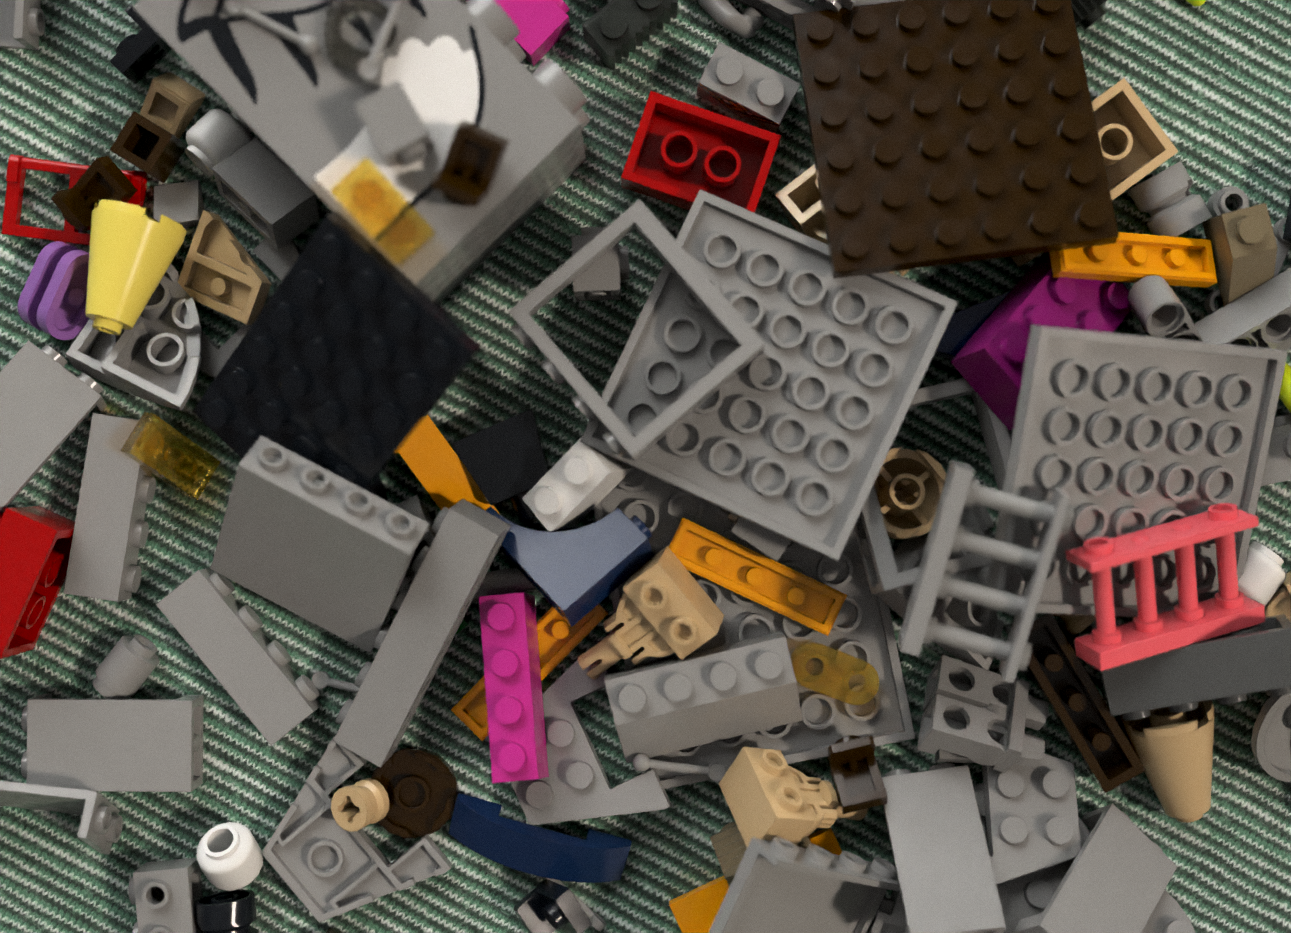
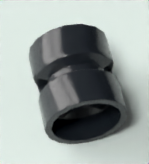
[195,890,259,933]

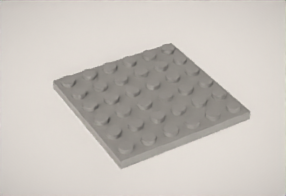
[580,189,958,562]
[985,324,1288,617]

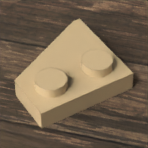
[178,210,272,325]

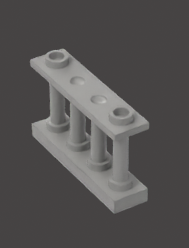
[898,460,1075,683]

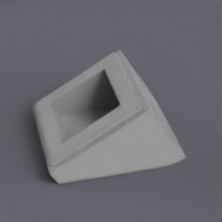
[153,180,204,228]

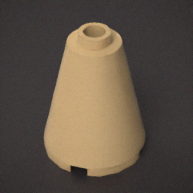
[1120,700,1215,823]

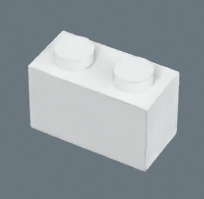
[522,438,634,532]

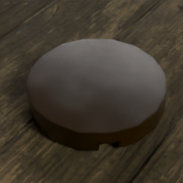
[371,747,458,839]

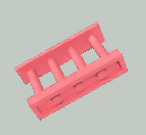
[1065,503,1265,671]

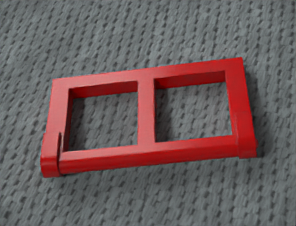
[1,154,147,246]

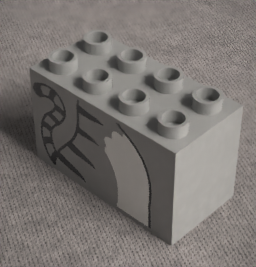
[133,0,590,306]

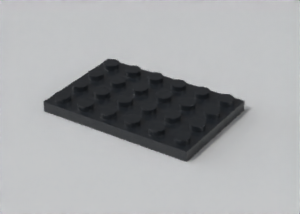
[192,211,481,491]

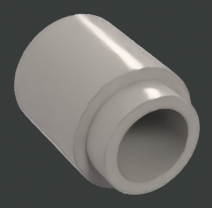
[92,634,160,699]

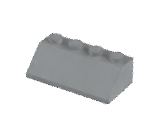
[604,631,803,763]

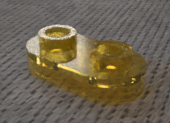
[791,641,879,705]

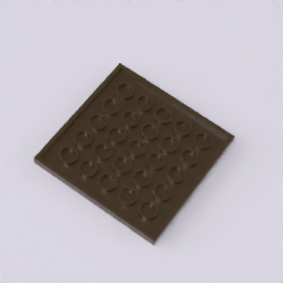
[792,0,1119,279]

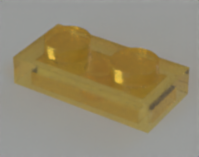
[330,157,437,268]
[120,412,220,500]

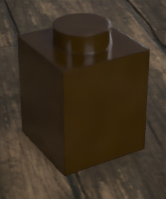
[110,111,187,183]

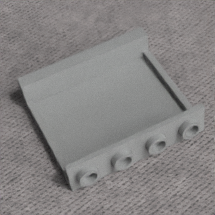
[210,436,430,653]
[709,837,900,933]

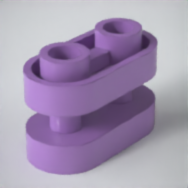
[18,241,89,340]

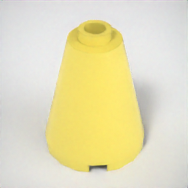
[85,199,187,335]

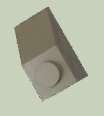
[1202,203,1278,306]

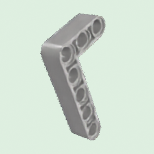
[1128,268,1291,348]

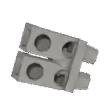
[917,655,1049,773]

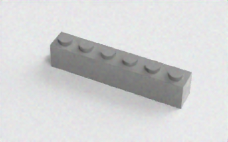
[333,499,511,768]

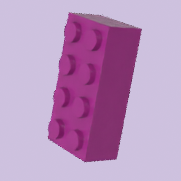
[951,252,1132,431]

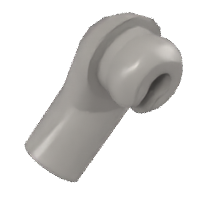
[698,0,764,39]

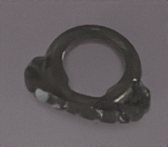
[324,0,397,71]

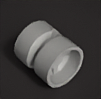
[1128,161,1212,237]

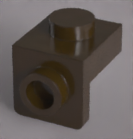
[431,120,509,207]
[51,156,137,232]
[828,735,888,814]

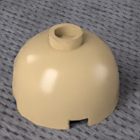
[874,447,947,540]

